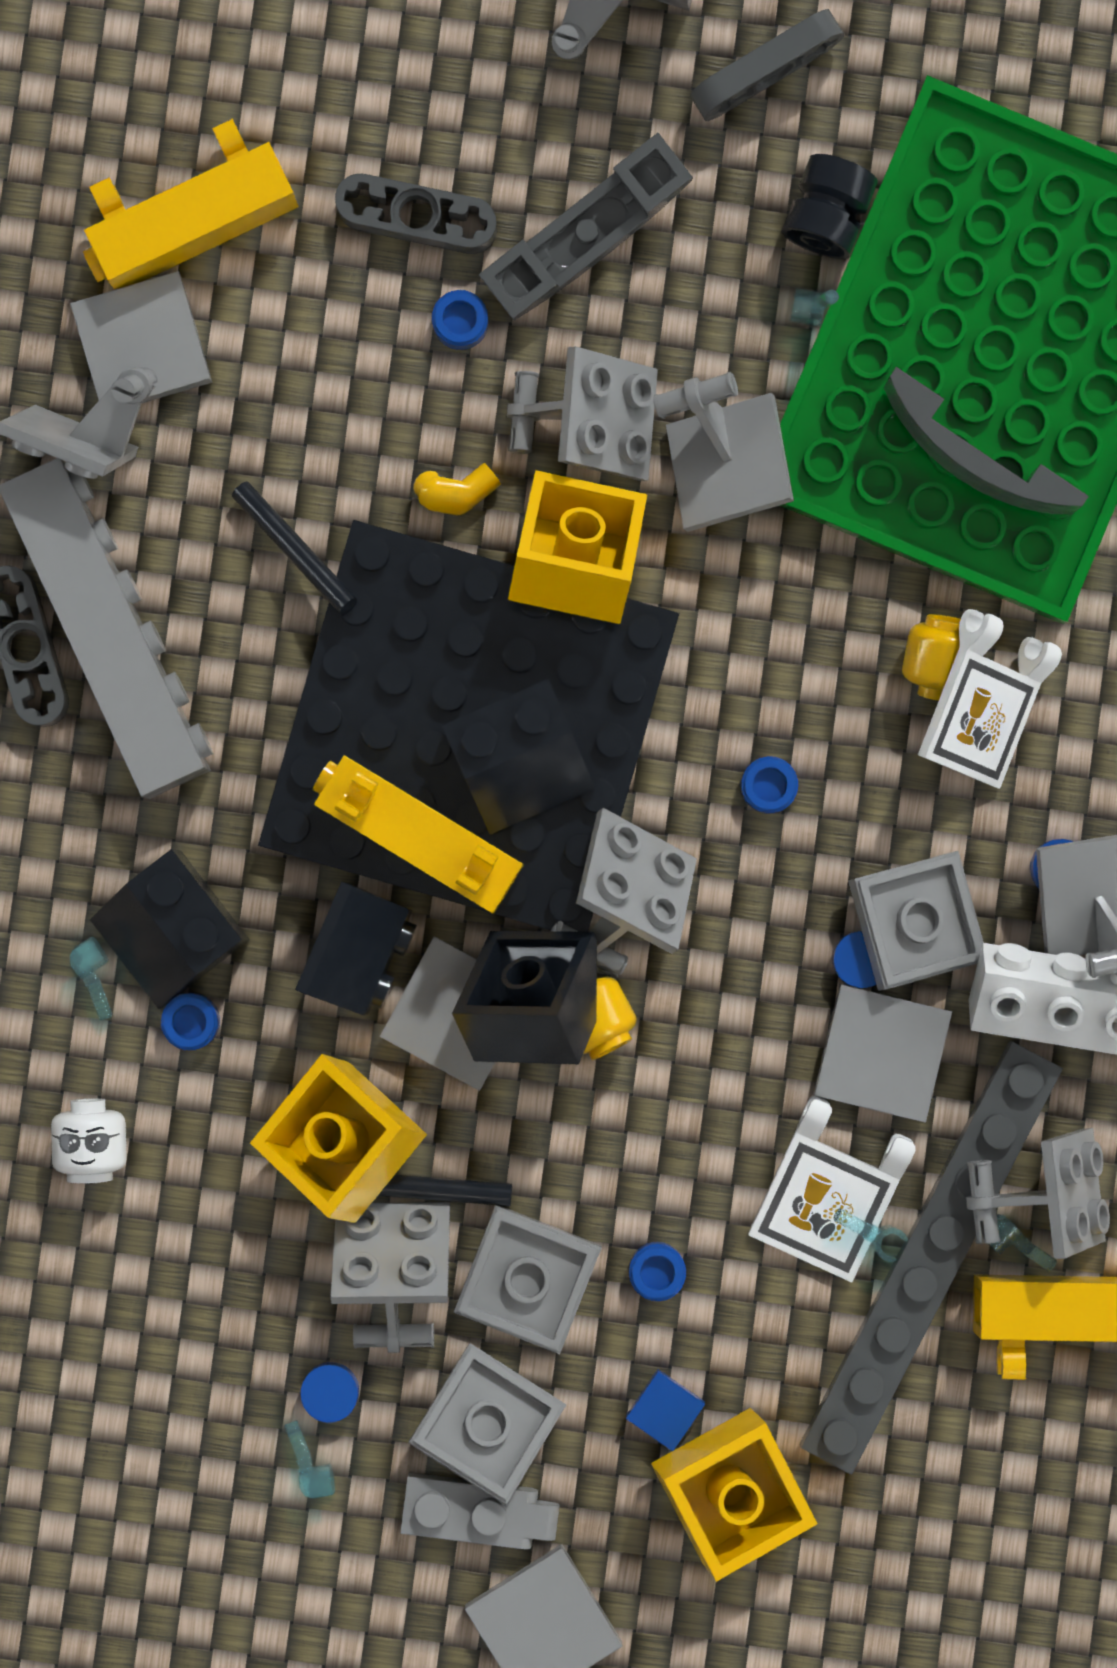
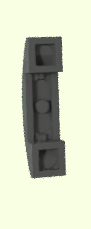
[478,132,693,321]
[883,367,1089,515]

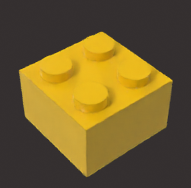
[508,470,647,624]
[250,1054,427,1223]
[651,1408,818,1582]

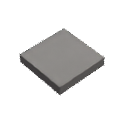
[70,271,212,403]
[848,851,984,991]
[380,936,495,1091]
[813,984,952,1123]
[454,1205,602,1354]
[408,1343,566,1505]
[465,1544,623,1668]

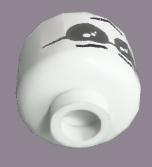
[51,1099,126,1183]

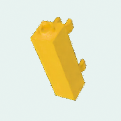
[83,119,299,290]
[312,755,524,914]
[973,1274,1117,1380]

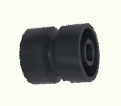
[781,154,878,259]

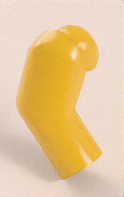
[413,463,501,516]

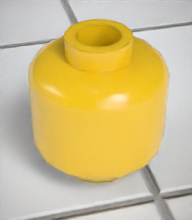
[902,614,961,701]
[583,976,637,1060]

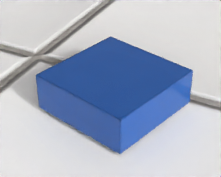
[626,1369,705,1451]

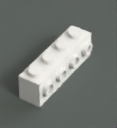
[969,943,1117,1055]

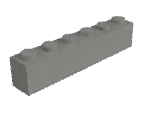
[0,458,213,799]

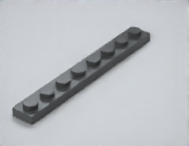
[799,1041,1063,1475]

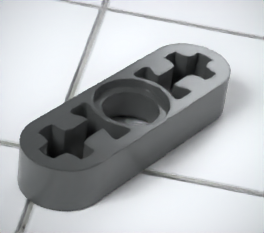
[690,9,844,121]
[335,173,497,254]
[0,566,69,727]

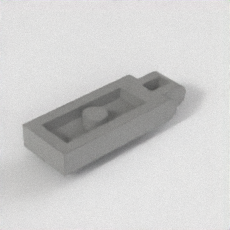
[400,1472,560,1549]

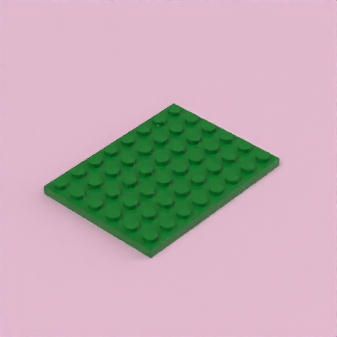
[779,75,1117,625]

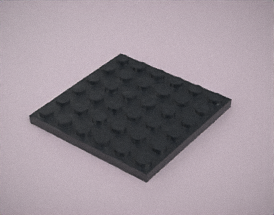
[258,520,680,932]

